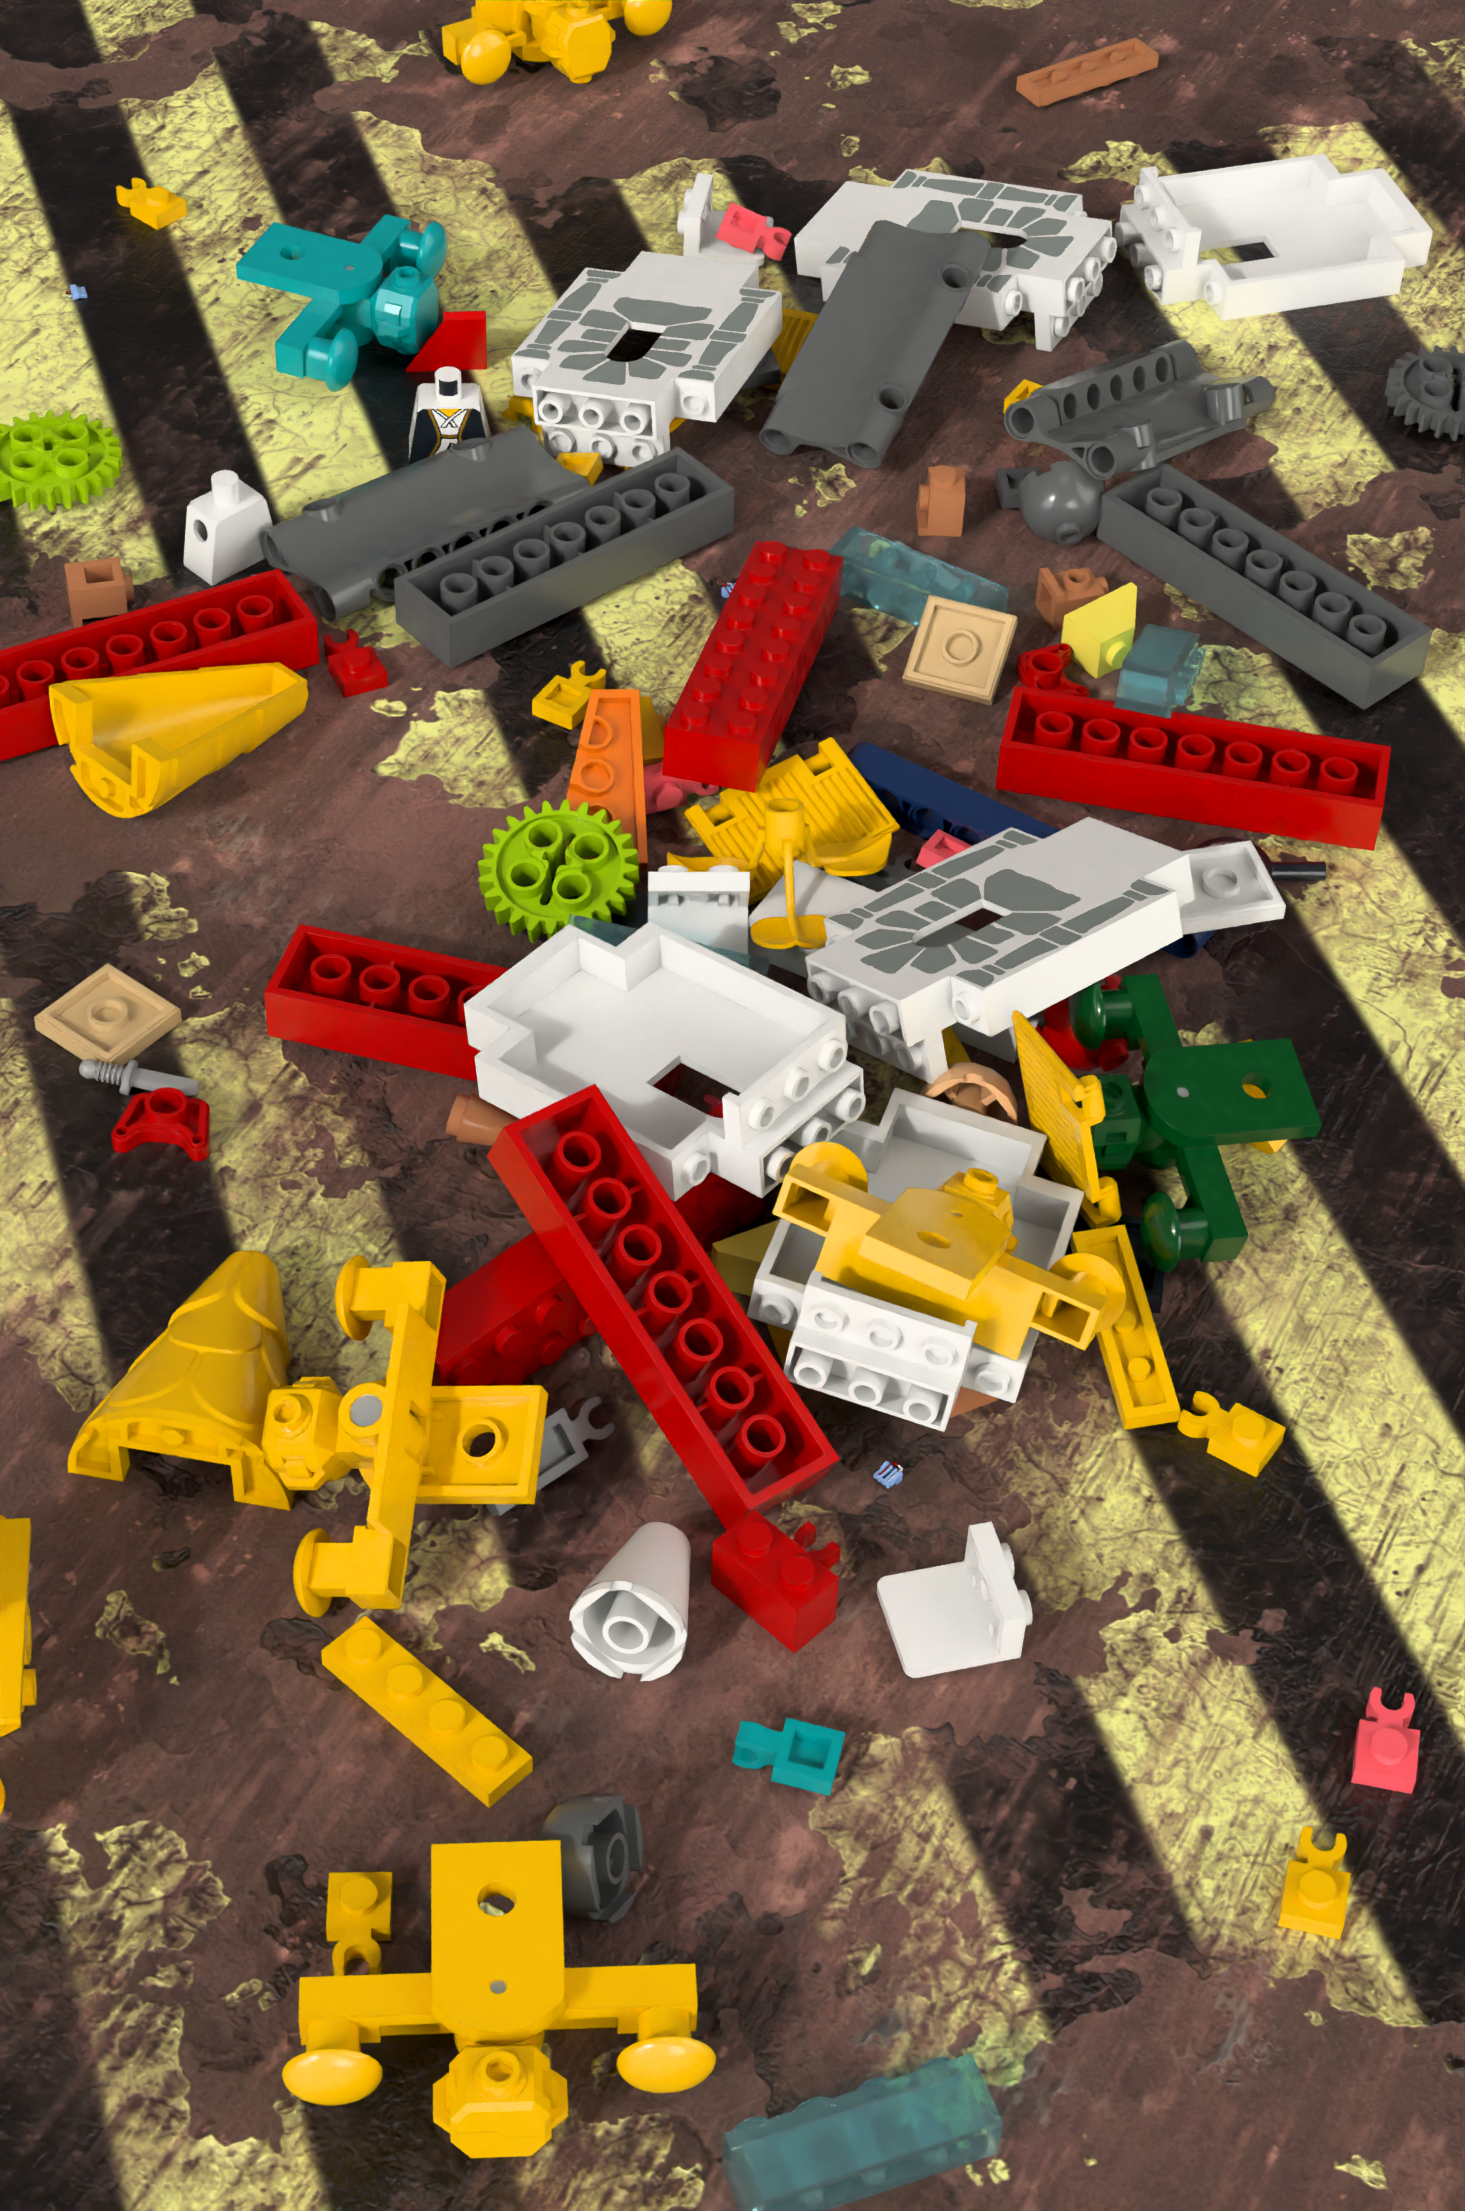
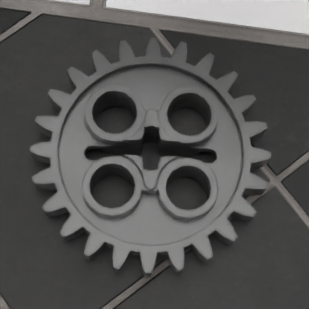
[1384,345,1465,441]

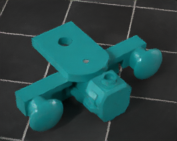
[236,214,448,392]

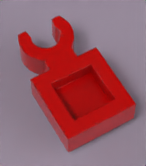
[324,629,388,698]

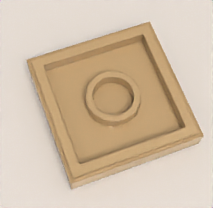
[902,595,1018,706]
[34,963,182,1067]

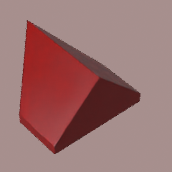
[404,311,487,372]

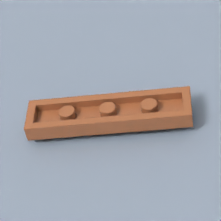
[1016,37,1159,107]

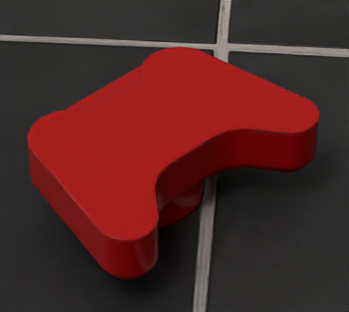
[1016,643,1090,698]
[111,1087,211,1162]

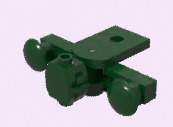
[1068,973,1322,1272]

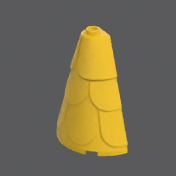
[49,662,308,818]
[68,1250,297,1511]

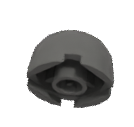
[1017,461,1106,545]
[532,1792,643,1923]

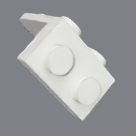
[677,173,774,267]
[648,865,750,968]
[877,1521,1033,1678]

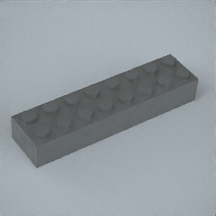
[394,446,735,668]
[1097,461,1433,710]

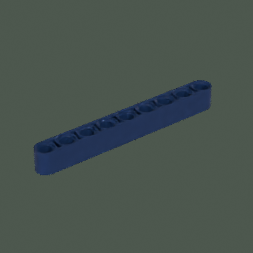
[846,742,1217,959]

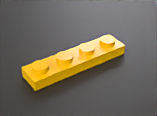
[1070,1225,1181,1430]
[321,1616,533,1808]

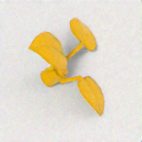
[667,798,892,949]

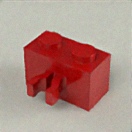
[711,1509,840,1654]

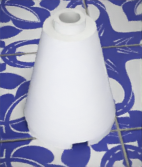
[569,1522,691,1681]

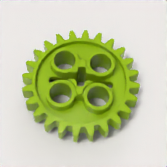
[0,410,123,512]
[478,799,640,943]

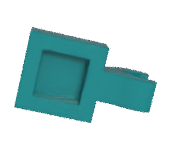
[732,1717,846,1796]

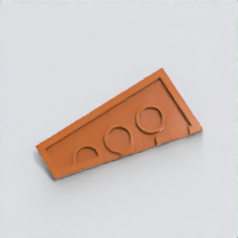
[564,689,648,871]

